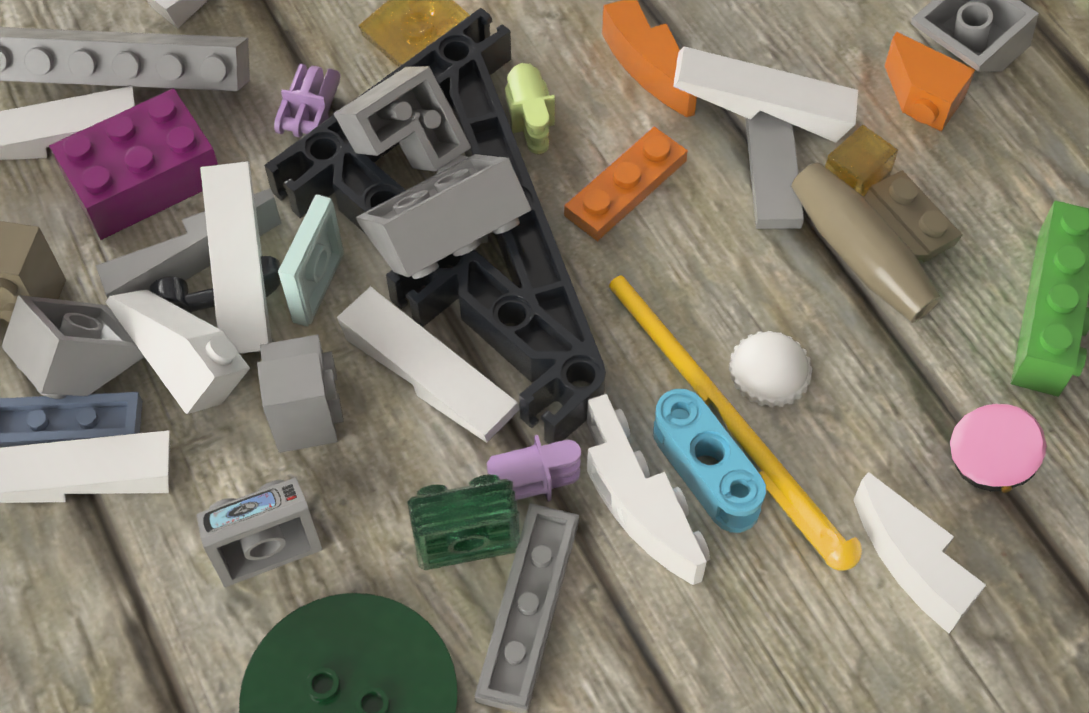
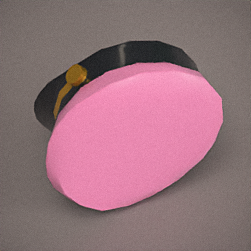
[950,404,1047,493]

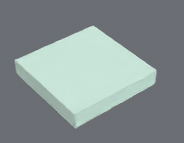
[278,194,344,327]

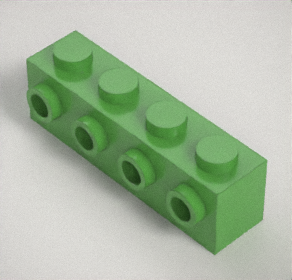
[1011,200,1089,397]

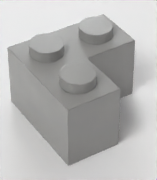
[333,67,471,171]
[257,334,344,453]

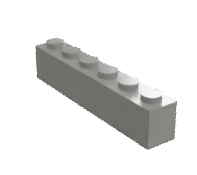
[0,27,250,91]

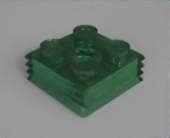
[407,474,520,570]

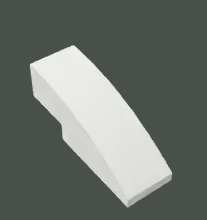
[853,472,986,633]

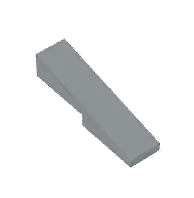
[96,188,281,298]

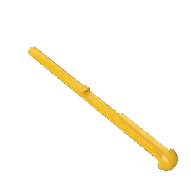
[609,275,862,571]

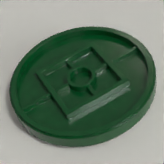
[239,593,459,713]

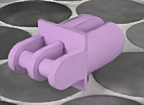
[274,64,341,137]
[487,435,581,504]

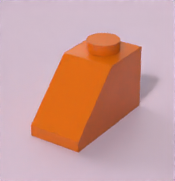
[885,32,975,132]

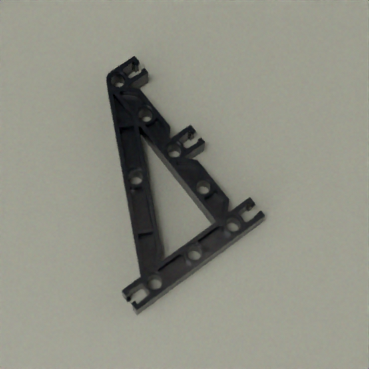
[264,8,606,444]

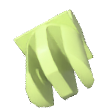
[505,63,555,154]

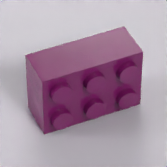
[49,88,218,240]

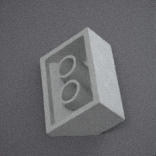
[356,154,532,279]

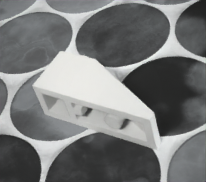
[105,289,250,414]

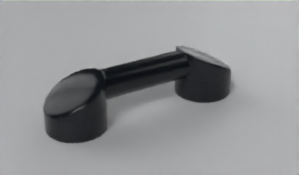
[149,256,281,314]

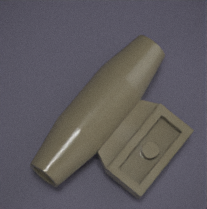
[791,162,963,323]

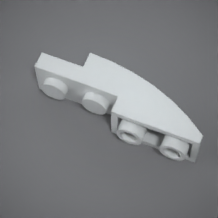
[587,394,710,585]

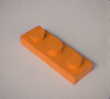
[564,126,688,241]

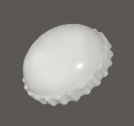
[729,331,812,408]

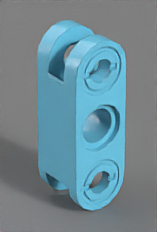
[653,389,766,533]

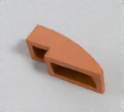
[602,0,697,118]

